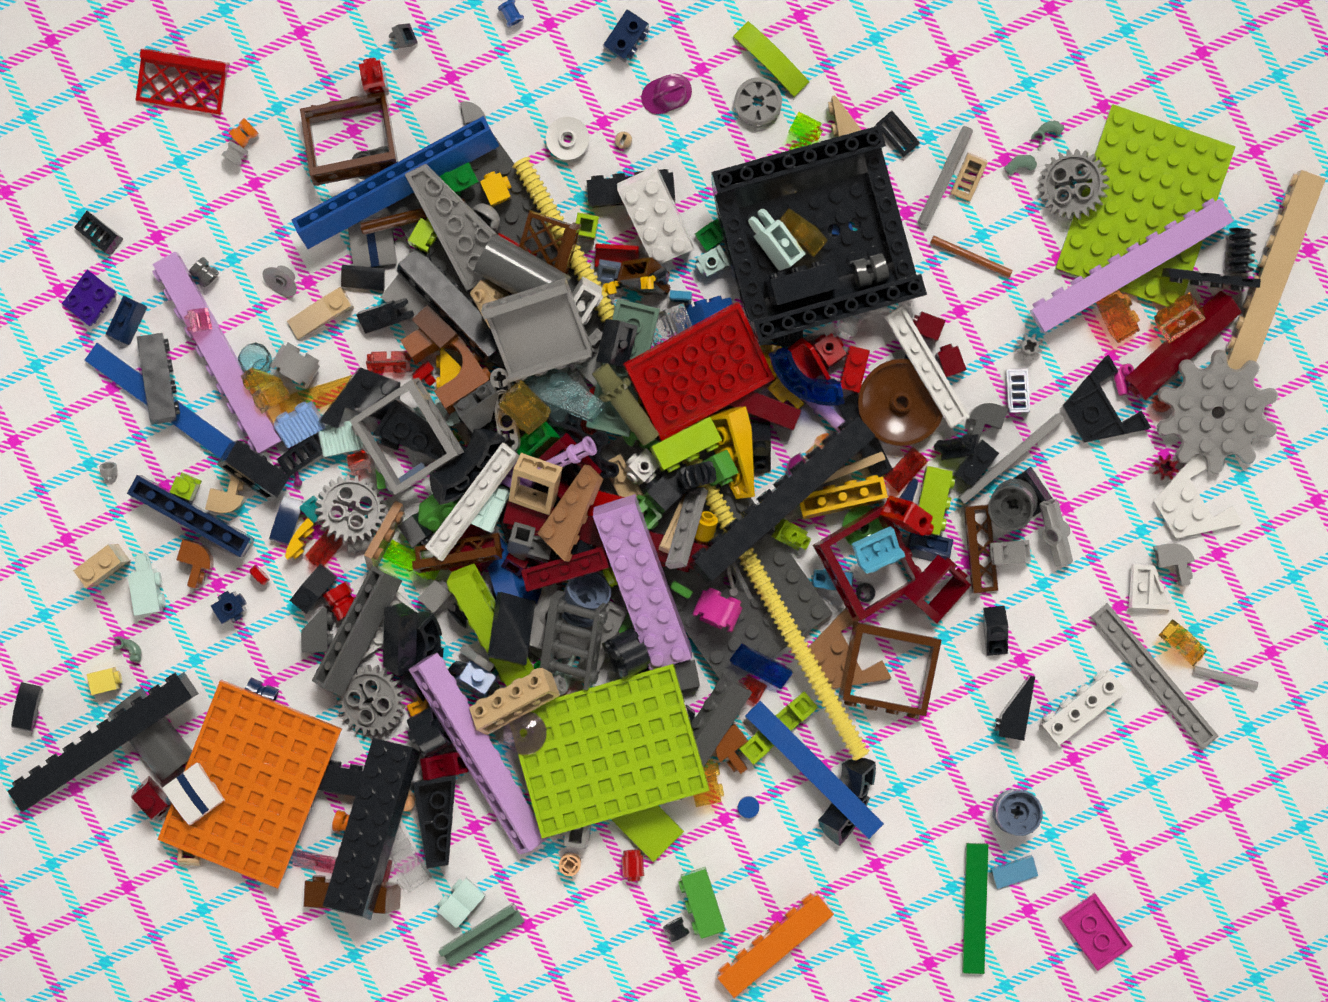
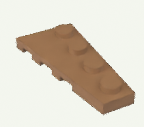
[537,465,603,562]

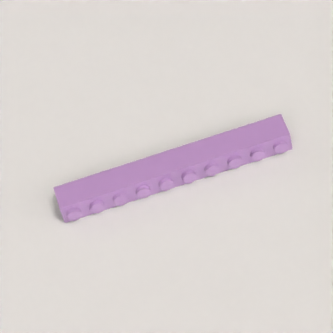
[1030,198,1234,333]
[152,252,283,454]
[409,653,548,854]

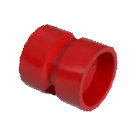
[323,581,355,621]

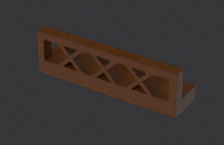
[964,504,998,594]
[412,532,502,574]

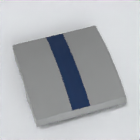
[348,220,397,267]

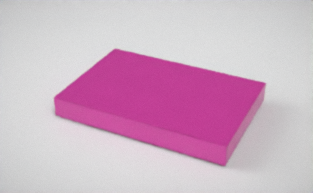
[1059,892,1133,971]

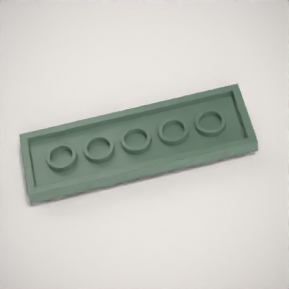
[586,299,660,437]

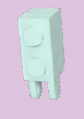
[748,209,805,271]
[128,553,166,616]

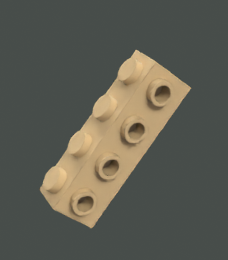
[469,668,560,735]

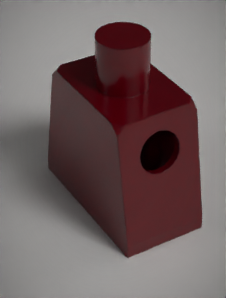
[131,776,172,821]

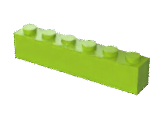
[447,564,534,686]

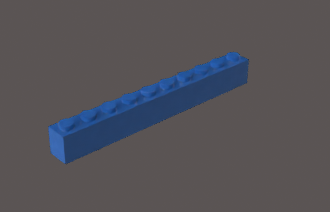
[291,116,500,249]

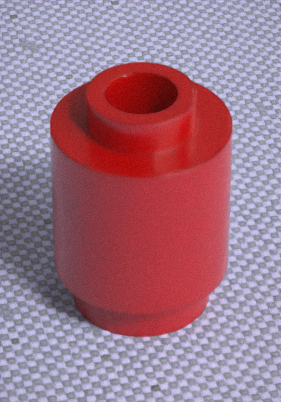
[622,849,645,881]

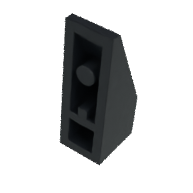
[994,675,1035,741]

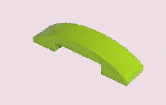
[733,21,809,97]
[739,691,819,765]

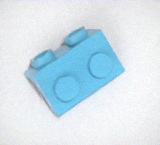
[852,526,905,574]

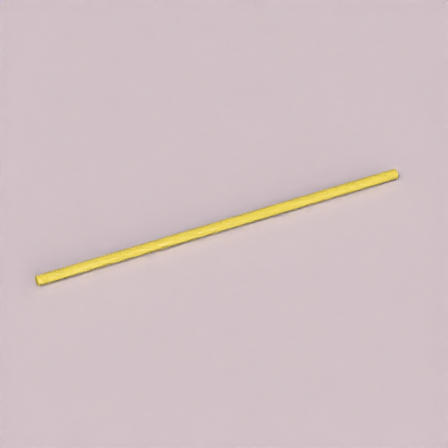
[512,157,870,761]

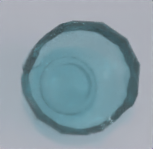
[238,342,273,378]

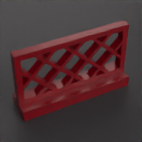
[521,546,611,592]

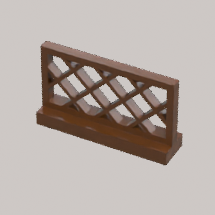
[508,210,581,295]

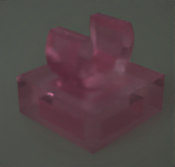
[184,308,213,332]

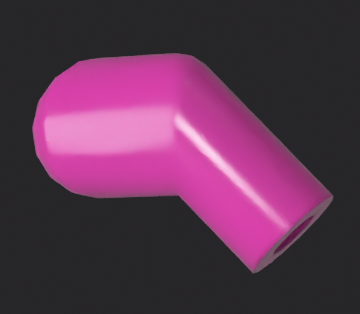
[1114,363,1134,396]

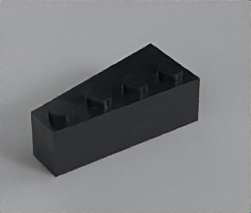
[412,775,456,869]

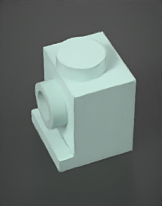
[696,245,730,278]

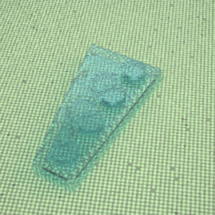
[513,368,606,422]

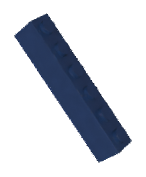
[127,475,254,557]

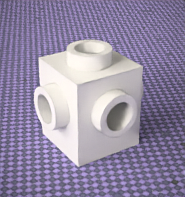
[624,448,659,485]

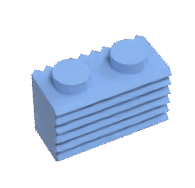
[274,401,325,448]

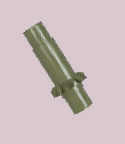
[592,363,659,445]

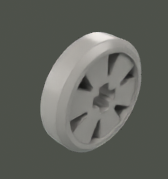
[734,77,782,126]

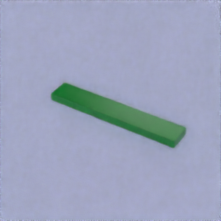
[962,843,989,974]

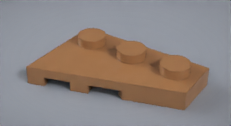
[364,500,405,570]

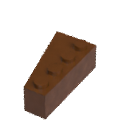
[303,875,401,914]

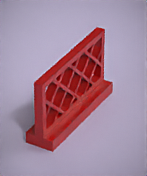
[135,48,230,115]

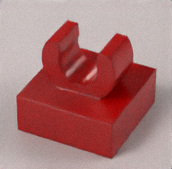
[411,360,436,386]

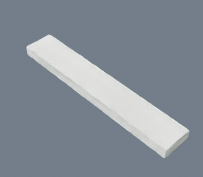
[884,305,969,429]
[425,442,520,561]

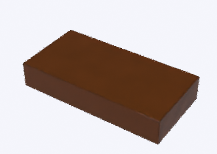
[412,305,458,350]

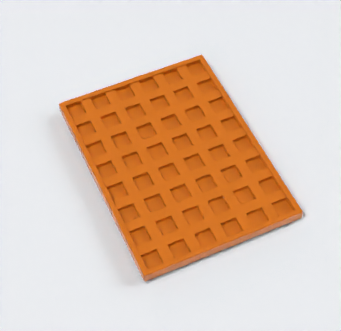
[157,679,342,889]

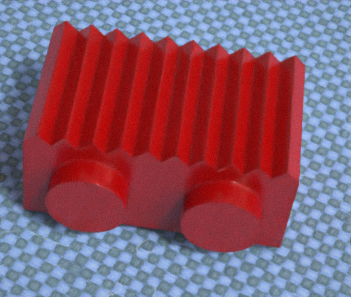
[838,346,870,393]

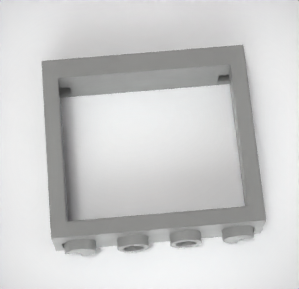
[350,378,464,495]

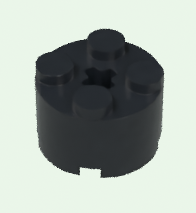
[602,628,650,679]
[407,706,452,758]

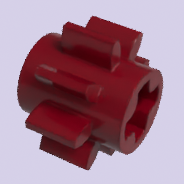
[1152,454,1179,481]

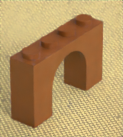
[400,316,491,415]

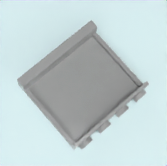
[481,278,592,383]

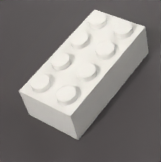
[617,166,693,264]

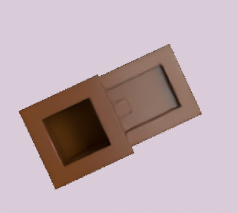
[176,539,214,588]
[716,722,748,774]

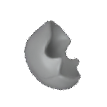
[472,203,500,232]

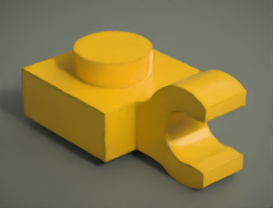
[767,375,804,409]

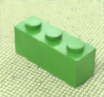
[678,866,726,939]

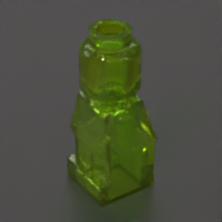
[383,539,440,581]

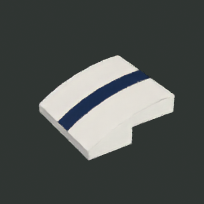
[163,763,225,825]

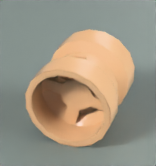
[559,852,581,876]

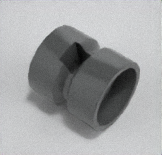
[852,253,889,288]

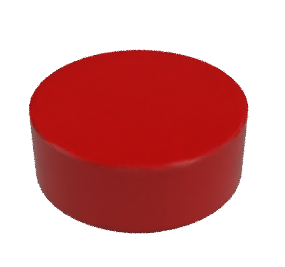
[249,565,270,585]

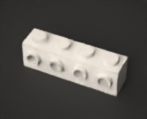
[572,277,603,325]
[1041,670,1127,745]

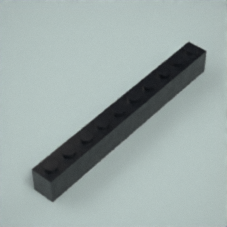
[7,672,199,813]

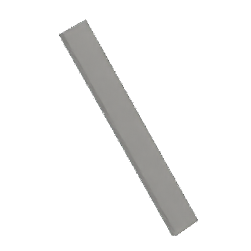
[1090,603,1219,750]

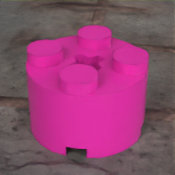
[692,588,743,633]

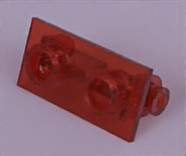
[366,351,411,374]
[884,447,928,493]
[305,529,343,567]

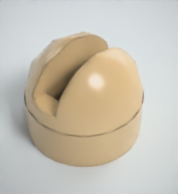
[615,131,632,150]

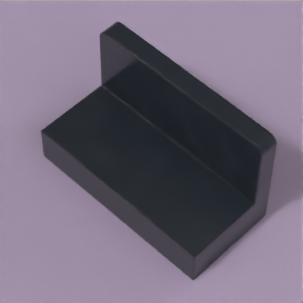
[596,319,638,368]

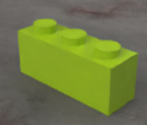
[650,417,722,473]
[918,466,956,535]

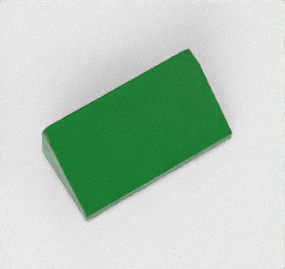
[517,419,560,458]

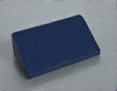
[106,295,147,345]
[907,532,953,561]

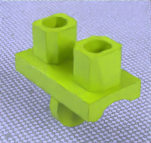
[771,518,811,551]

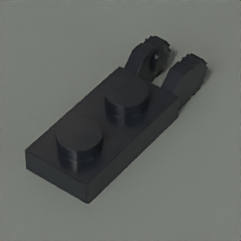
[356,298,415,334]

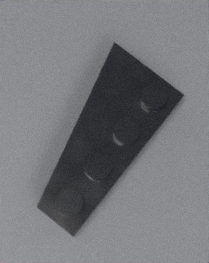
[1162,268,1261,291]

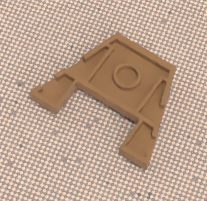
[808,607,891,689]

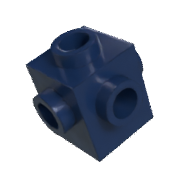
[211,591,247,624]

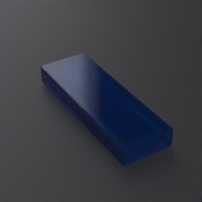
[729,643,793,689]

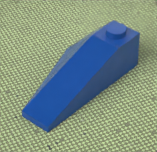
[487,536,542,604]

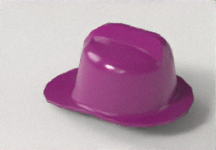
[641,73,692,114]

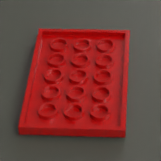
[623,302,775,441]

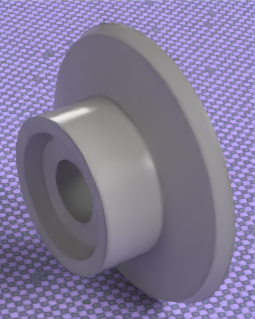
[262,265,297,297]

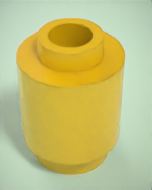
[694,511,718,544]

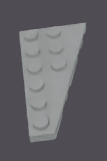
[405,164,496,291]

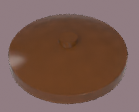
[858,359,943,446]

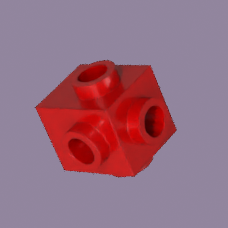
[813,333,847,369]

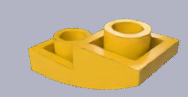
[285,518,316,560]

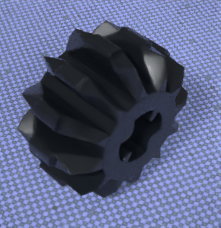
[678,461,717,489]

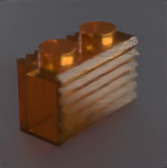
[1095,290,1140,343]

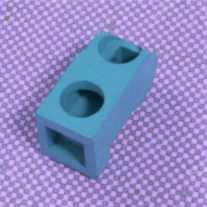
[812,569,854,590]

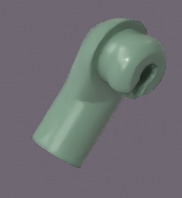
[1004,155,1037,176]

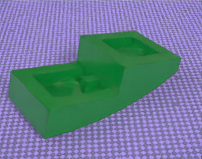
[695,218,724,252]

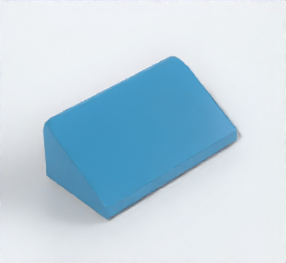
[990,855,1038,889]

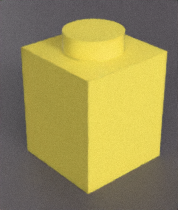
[86,667,122,695]

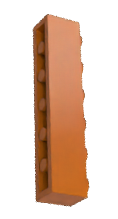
[717,892,834,998]

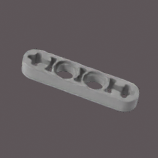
[490,368,521,452]

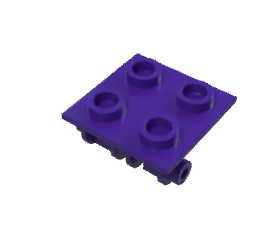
[62,269,117,326]

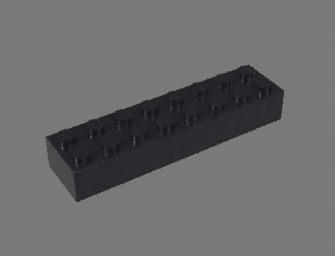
[323,738,420,920]

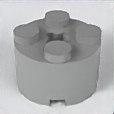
[269,342,320,388]

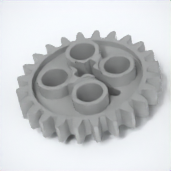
[1038,149,1110,220]
[315,474,386,545]
[336,664,406,735]

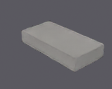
[459,644,494,671]

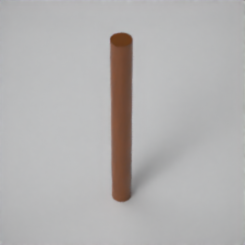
[930,235,1013,278]

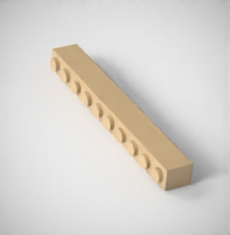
[1227,170,1326,369]

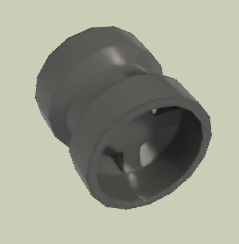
[189,257,219,287]

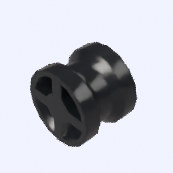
[663,917,690,943]

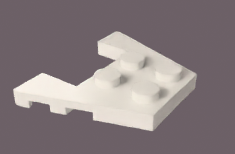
[1153,454,1243,538]

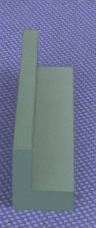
[438,902,525,967]

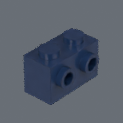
[603,9,650,62]

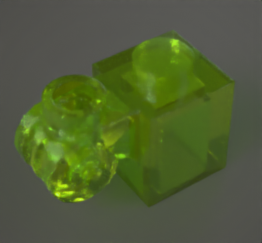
[788,112,823,150]

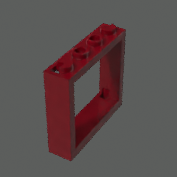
[812,506,922,621]

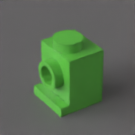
[636,495,662,530]

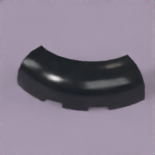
[430,429,506,505]
[399,611,444,702]
[818,758,876,846]

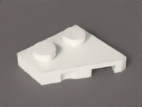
[1129,564,1172,610]

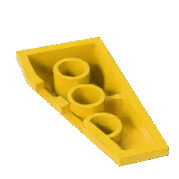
[699,406,755,499]

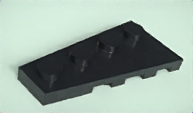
[373,398,466,465]

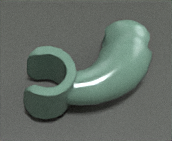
[1031,120,1065,144]
[113,636,142,662]

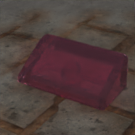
[292,850,337,873]

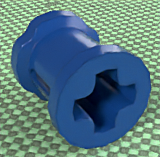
[498,0,524,27]

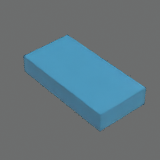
[669,290,692,303]

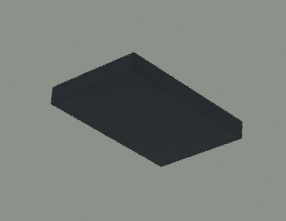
[488,592,536,666]

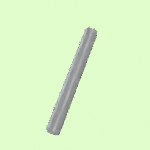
[918,126,973,226]

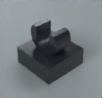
[389,23,418,49]

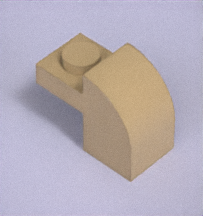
[205,475,247,513]

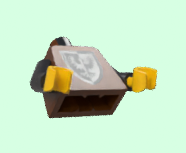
[603,257,671,296]

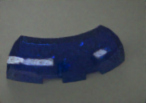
[769,347,845,406]

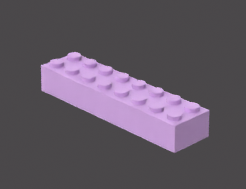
[593,494,692,670]

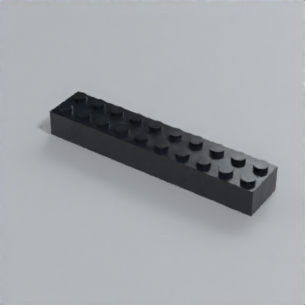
[689,416,876,583]

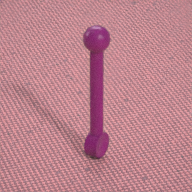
[287,445,302,487]

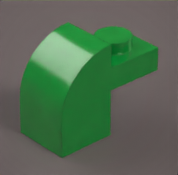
[439,162,479,196]

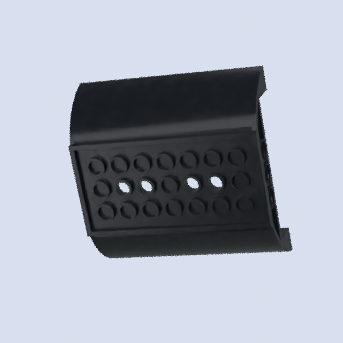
[711,125,927,343]

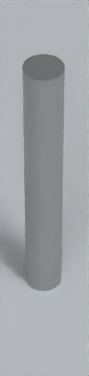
[1193,666,1258,690]

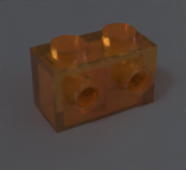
[1154,292,1206,343]

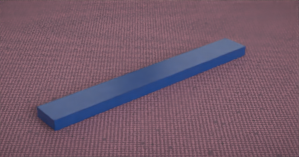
[85,343,234,458]
[745,701,884,839]

